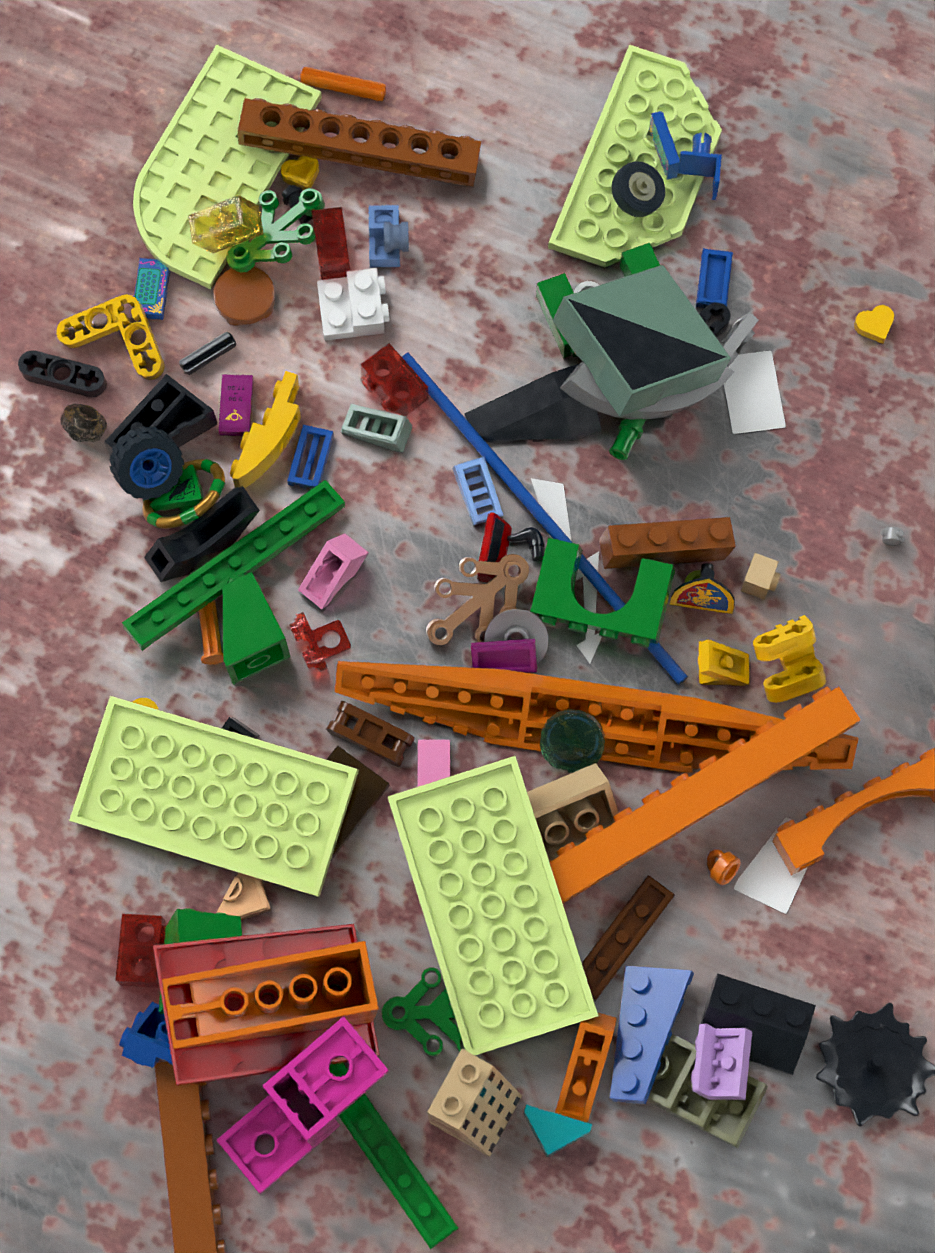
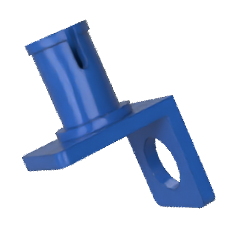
[678,133,722,200]

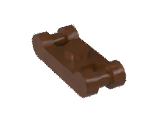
[326,701,415,767]

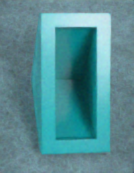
[524,1105,592,1157]

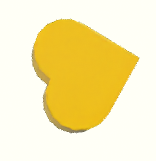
[281,156,319,190]
[854,305,894,344]

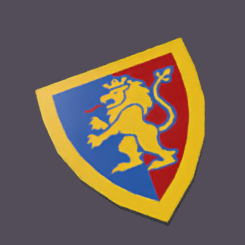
[669,563,735,614]

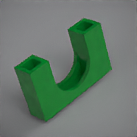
[536,242,660,358]
[530,538,675,647]

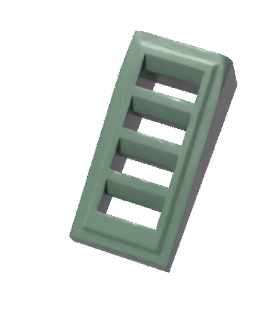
[341,404,412,452]

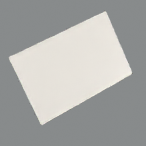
[724,351,786,434]
[734,817,808,914]

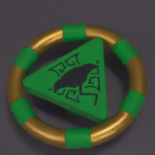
[142,459,225,529]

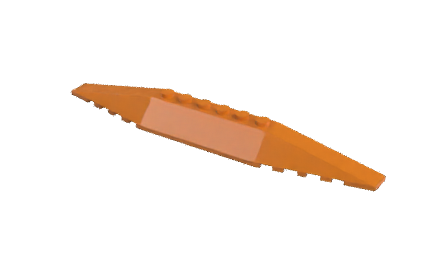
[335,661,858,772]

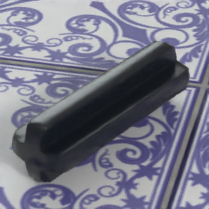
[179,332,237,375]

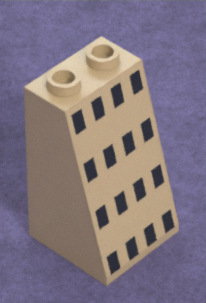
[427,1049,522,1157]

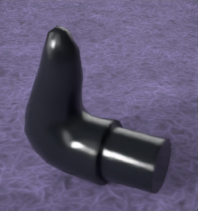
[507,527,545,561]

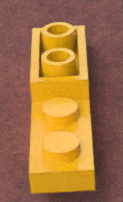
[230,371,301,488]

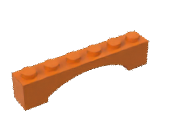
[772,748,935,876]

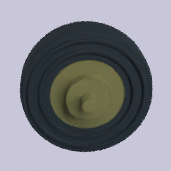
[612,161,665,217]

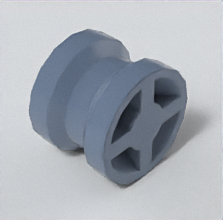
[384,222,409,252]

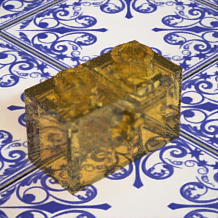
[188,195,264,254]

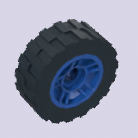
[109,426,184,500]

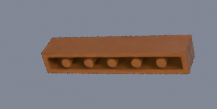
[155,1061,227,1253]

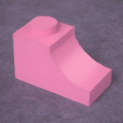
[298,534,369,609]

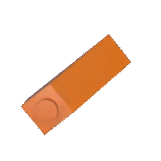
[555,1012,617,1123]

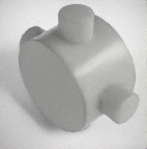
[880,527,905,546]

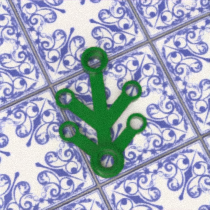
[226,188,325,273]
[382,967,462,1057]

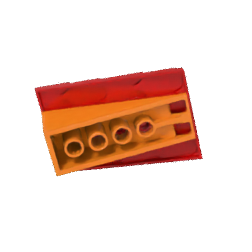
[153,924,380,1086]

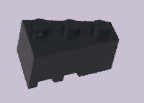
[104,374,218,463]

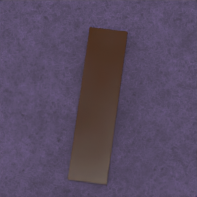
[582,875,675,1002]

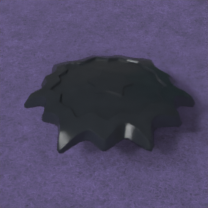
[816,1003,935,1126]

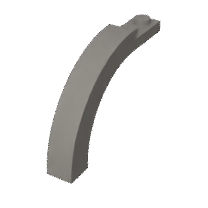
[560,312,758,419]

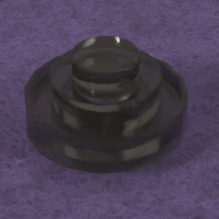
[60,404,107,442]

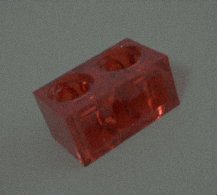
[312,207,350,280]
[360,343,429,416]
[115,914,167,988]

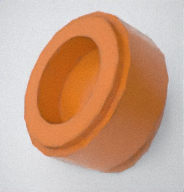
[707,849,740,885]

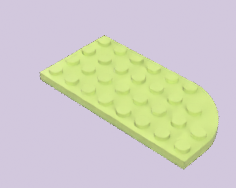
[133,45,322,290]

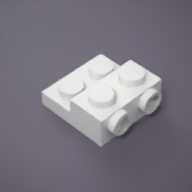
[317,268,390,341]

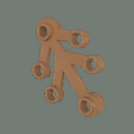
[426,554,529,645]

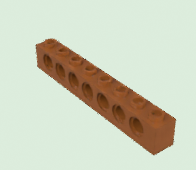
[238,98,482,187]

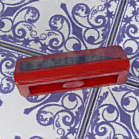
[477,512,512,583]

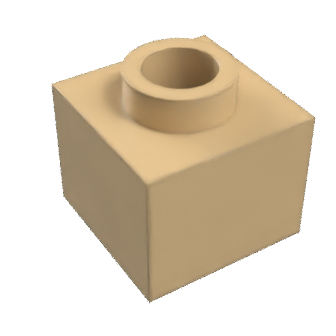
[741,553,781,600]

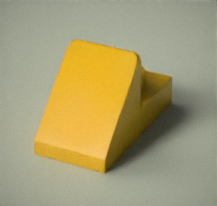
[698,639,749,686]

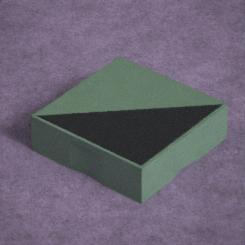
[552,265,731,417]

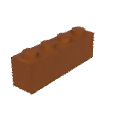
[599,517,736,569]

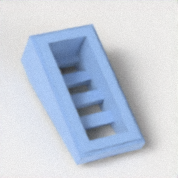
[452,456,504,526]

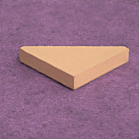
[217,873,271,920]

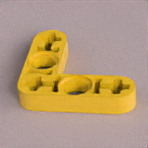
[56,294,165,380]

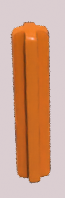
[300,67,386,101]

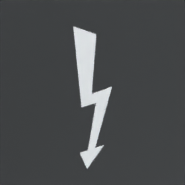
[531,478,602,663]

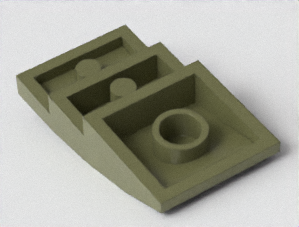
[611,1034,768,1148]

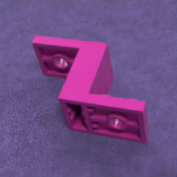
[217,1016,389,1194]

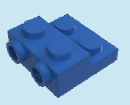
[119,1002,173,1068]

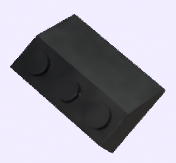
[697,974,816,1075]

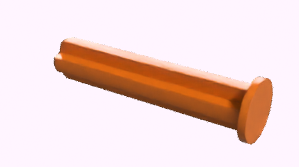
[199,600,224,665]

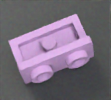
[691,1024,752,1100]

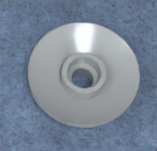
[484,609,549,664]

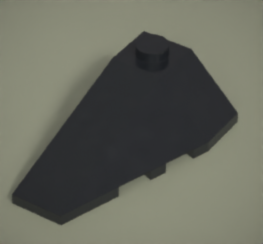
[464,363,602,443]

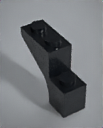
[144,486,260,582]

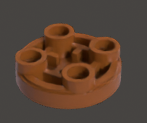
[213,267,275,326]

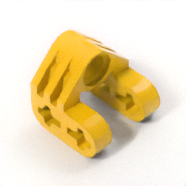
[752,615,827,703]

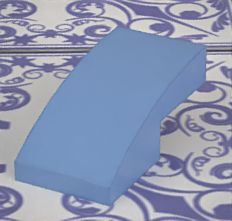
[369,205,400,268]

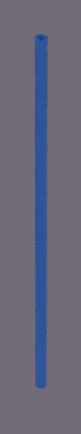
[400,353,688,685]

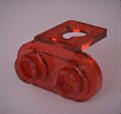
[289,612,351,672]

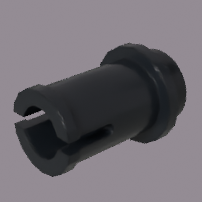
[281,184,315,224]

